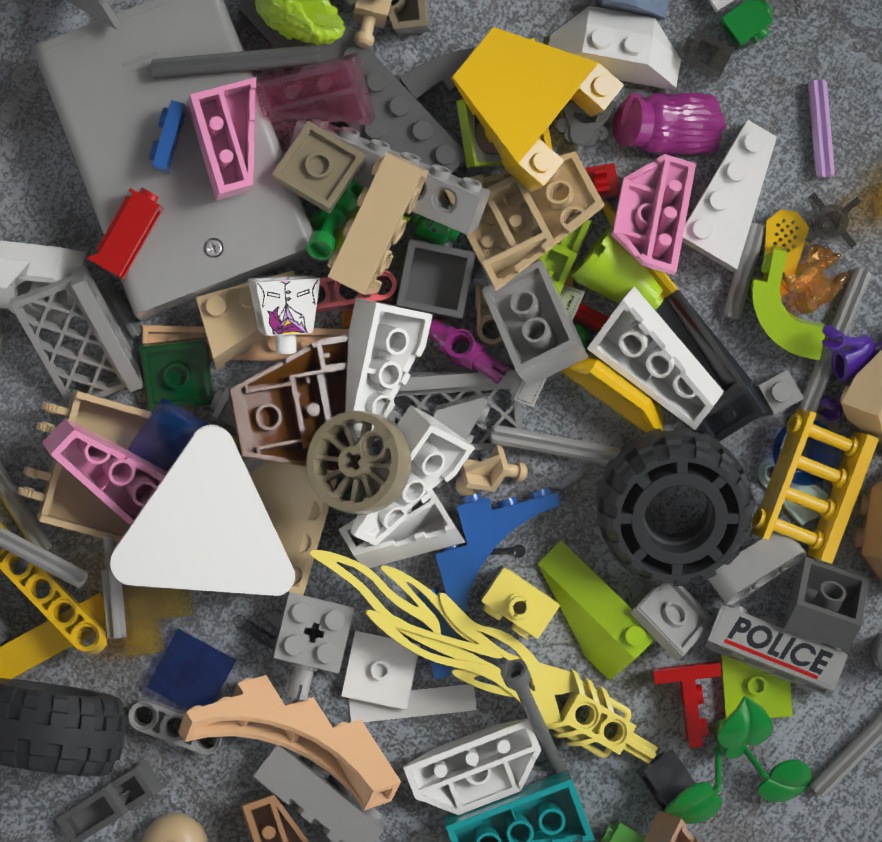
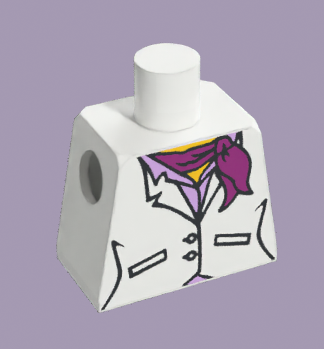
[248,275,320,354]

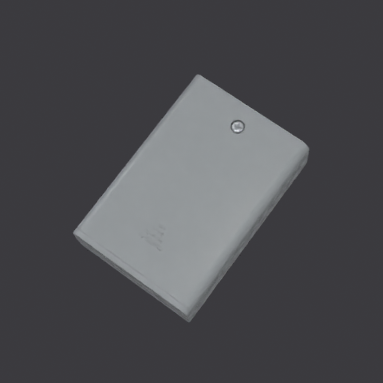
[33,0,314,321]

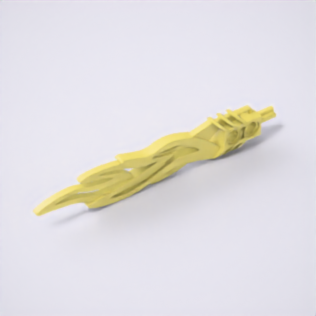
[309,550,658,764]

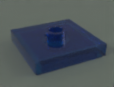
[128,398,210,472]
[146,628,237,710]

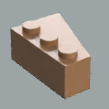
[239,792,309,842]

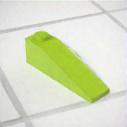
[538,540,655,681]

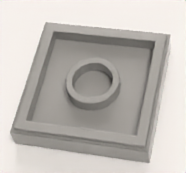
[630,582,714,661]

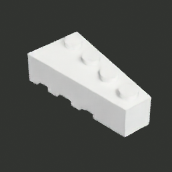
[682,120,777,272]
[587,286,724,430]

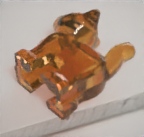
[781,244,850,314]

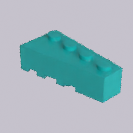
[443,770,595,842]

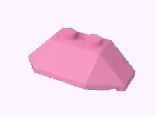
[611,154,696,275]

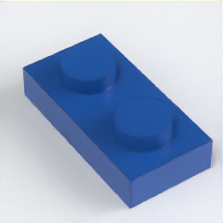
[149,100,187,174]

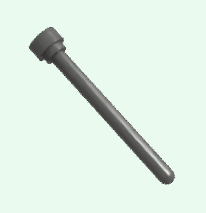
[501,659,565,774]

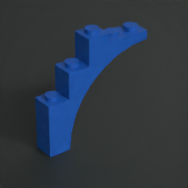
[414,488,561,680]

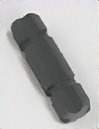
[97,278,142,341]

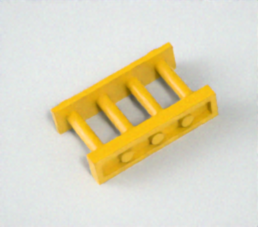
[750,408,879,564]

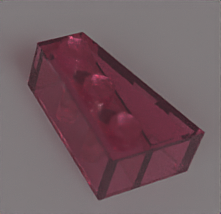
[255,52,376,125]

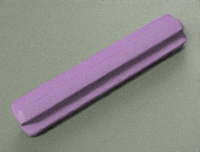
[808,79,835,178]

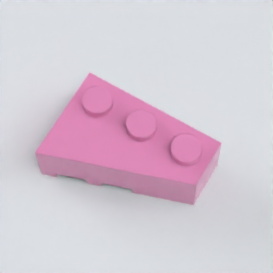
[187,77,256,201]

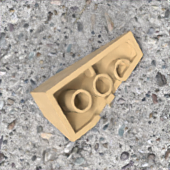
[840,350,882,445]

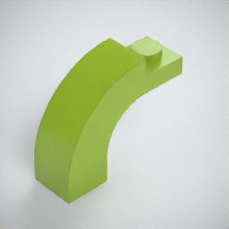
[751,246,825,360]

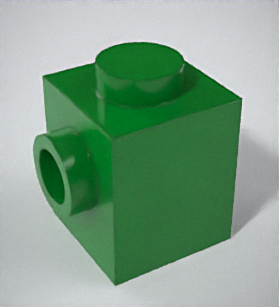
[718,0,774,50]

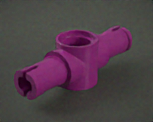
[428,317,509,384]

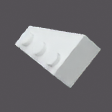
[338,489,465,568]

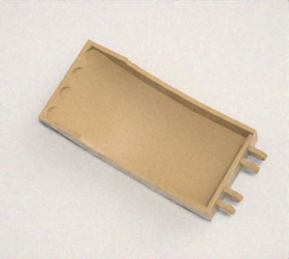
[17,389,337,595]

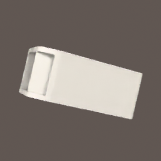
[110,425,295,596]

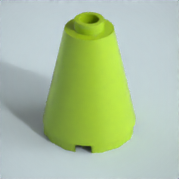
[569,226,664,310]

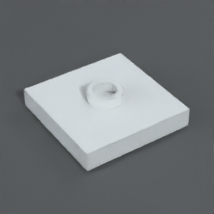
[342,631,420,710]

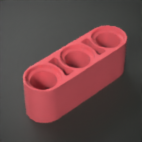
[316,270,398,313]

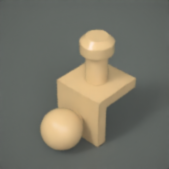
[352,0,392,48]
[455,444,528,497]

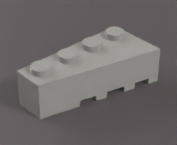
[253,745,385,842]

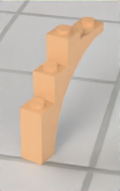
[178,675,401,811]

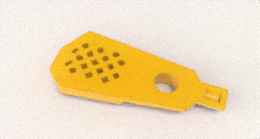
[763,209,809,299]

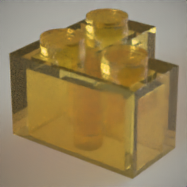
[123,586,195,656]

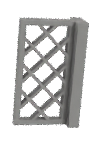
[10,265,143,406]
[388,365,523,451]

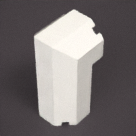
[0,241,86,327]

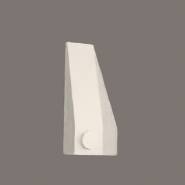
[344,298,433,441]
[350,405,475,546]

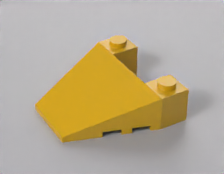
[451,27,624,192]

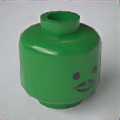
[411,214,460,246]

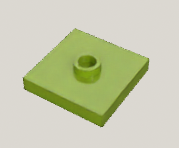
[720,654,793,718]

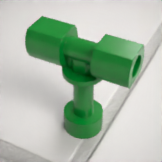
[306,180,364,260]

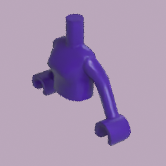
[820,325,882,422]

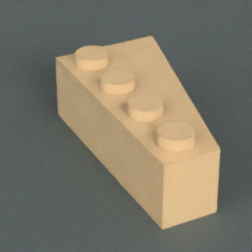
[328,152,429,295]

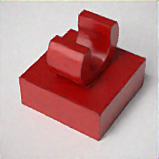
[585,163,620,200]

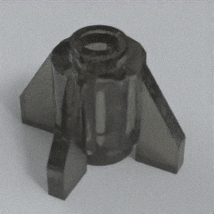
[803,192,861,250]

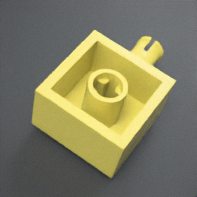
[480,565,560,640]

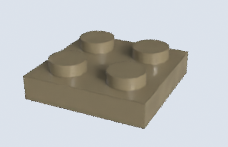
[271,121,366,214]

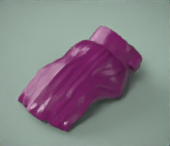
[613,93,726,156]

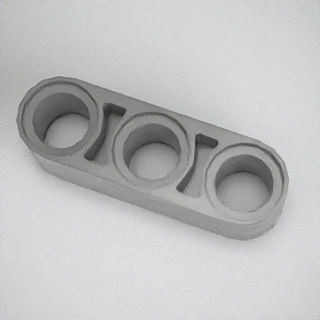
[708,531,806,606]
[128,698,224,755]

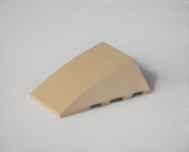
[445,151,604,292]

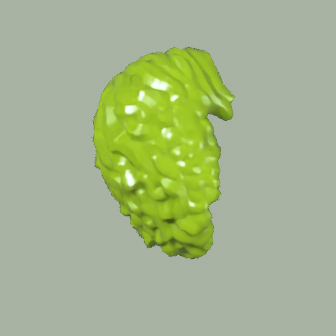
[255,0,345,46]

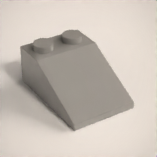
[481,259,588,387]

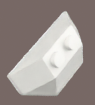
[549,6,681,91]
[403,718,541,815]

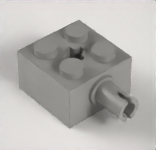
[271,592,355,701]

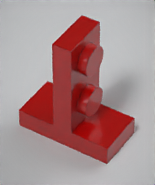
[651,661,722,748]

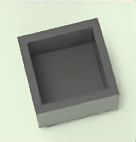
[396,239,476,321]

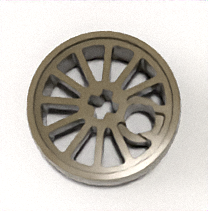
[307,411,411,515]

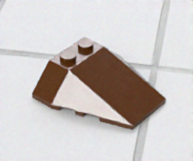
[228,334,375,471]

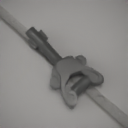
[556,99,615,161]

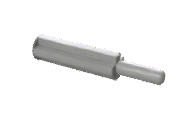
[101,535,127,639]

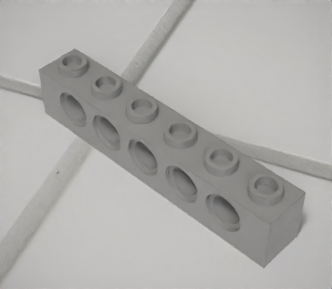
[288,114,490,235]

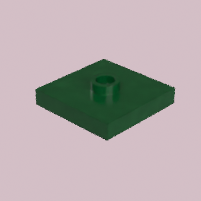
[139,337,215,411]

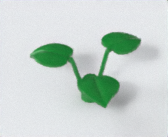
[663,696,812,824]

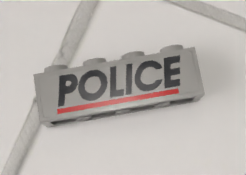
[704,604,848,697]

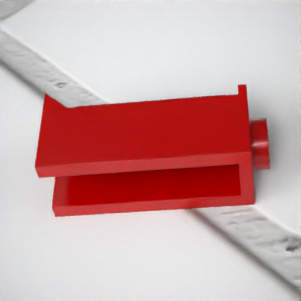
[86,187,164,280]

